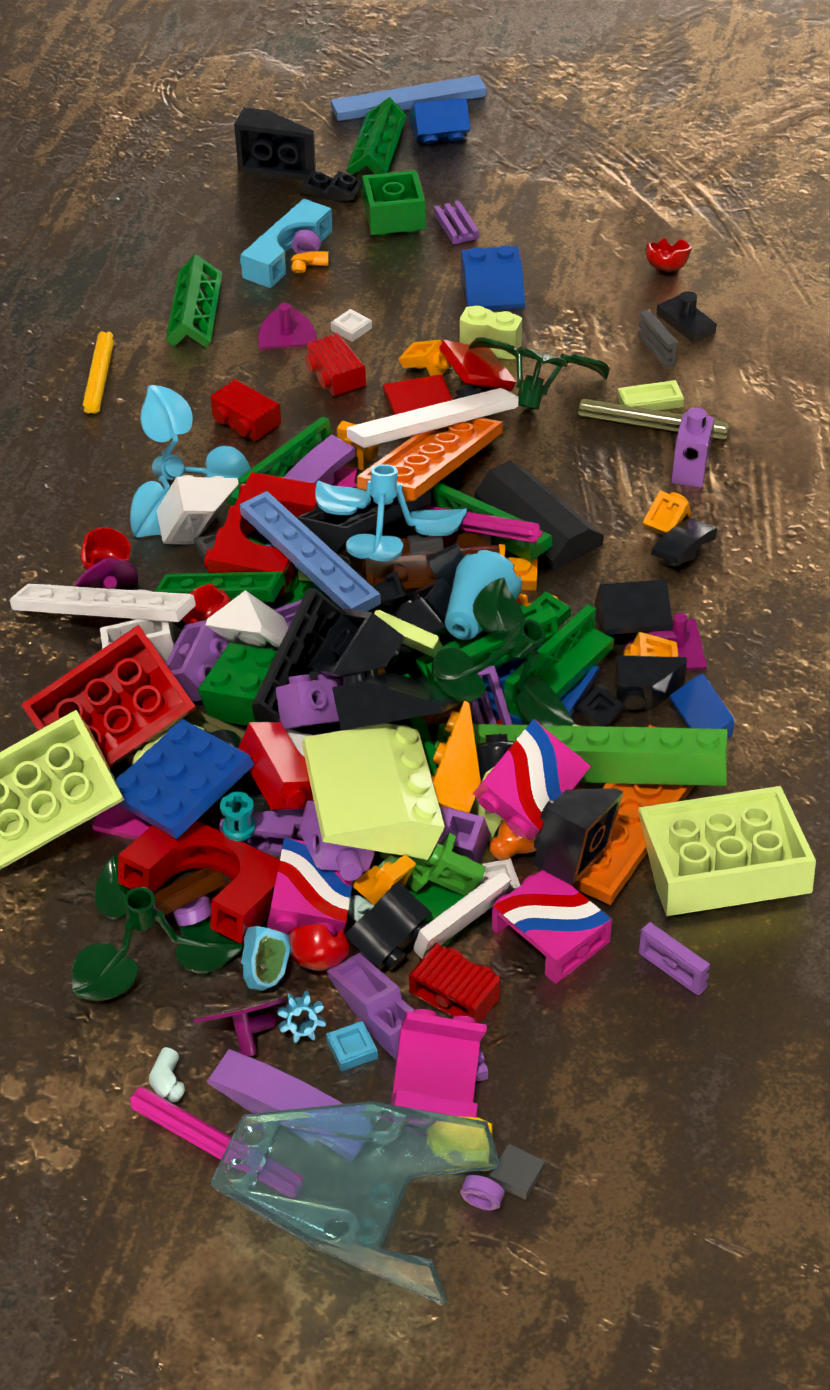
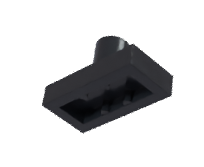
[656,291,717,343]

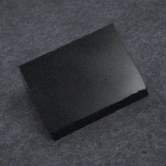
[595,579,673,635]

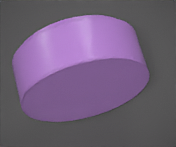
[292,230,321,254]
[173,896,211,926]
[460,1175,505,1211]

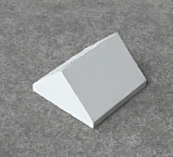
[206,590,288,650]

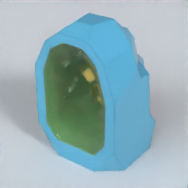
[241,926,290,991]

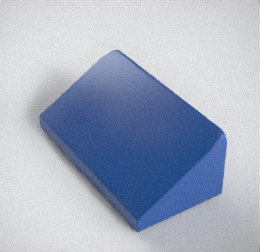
[669,674,734,738]

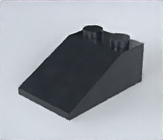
[234,107,316,179]
[332,669,462,730]

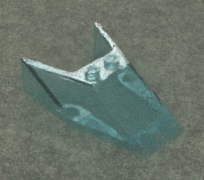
[210,1101,500,1306]

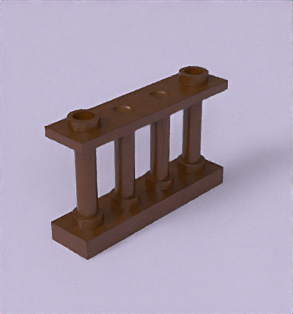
[361,532,500,589]

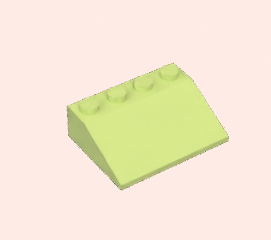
[0,710,124,870]
[302,723,445,860]
[638,786,816,916]

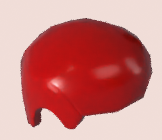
[645,237,692,272]
[80,527,131,571]
[182,583,232,625]
[288,924,350,971]

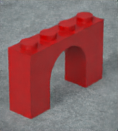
[204,472,319,597]
[238,722,375,810]
[118,820,280,944]

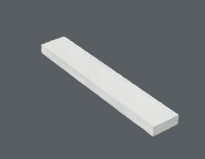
[347,388,518,448]
[10,584,196,622]

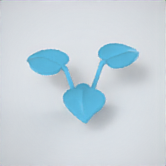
[130,385,251,538]
[315,464,467,561]

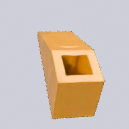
[431,701,481,813]

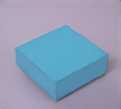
[326,1021,378,1072]

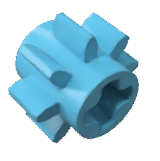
[277,991,326,1043]

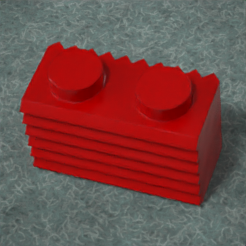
[305,333,366,397]
[211,379,281,442]
[409,943,500,1024]

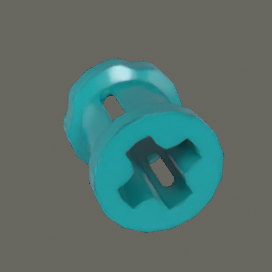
[220,792,256,841]

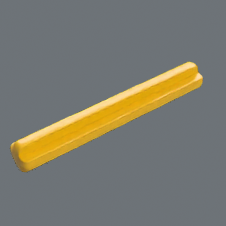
[83,331,114,414]

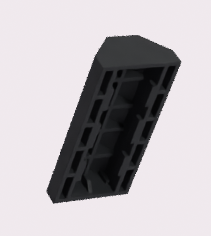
[474,460,604,571]
[296,489,431,554]
[251,588,342,736]

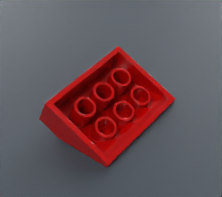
[21,625,196,768]

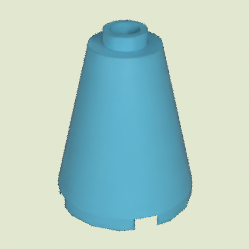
[445,550,522,640]

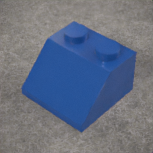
[409,98,470,144]
[461,245,525,310]

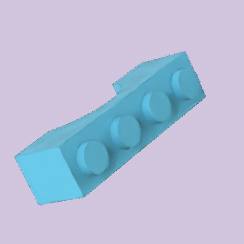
[240,199,332,288]

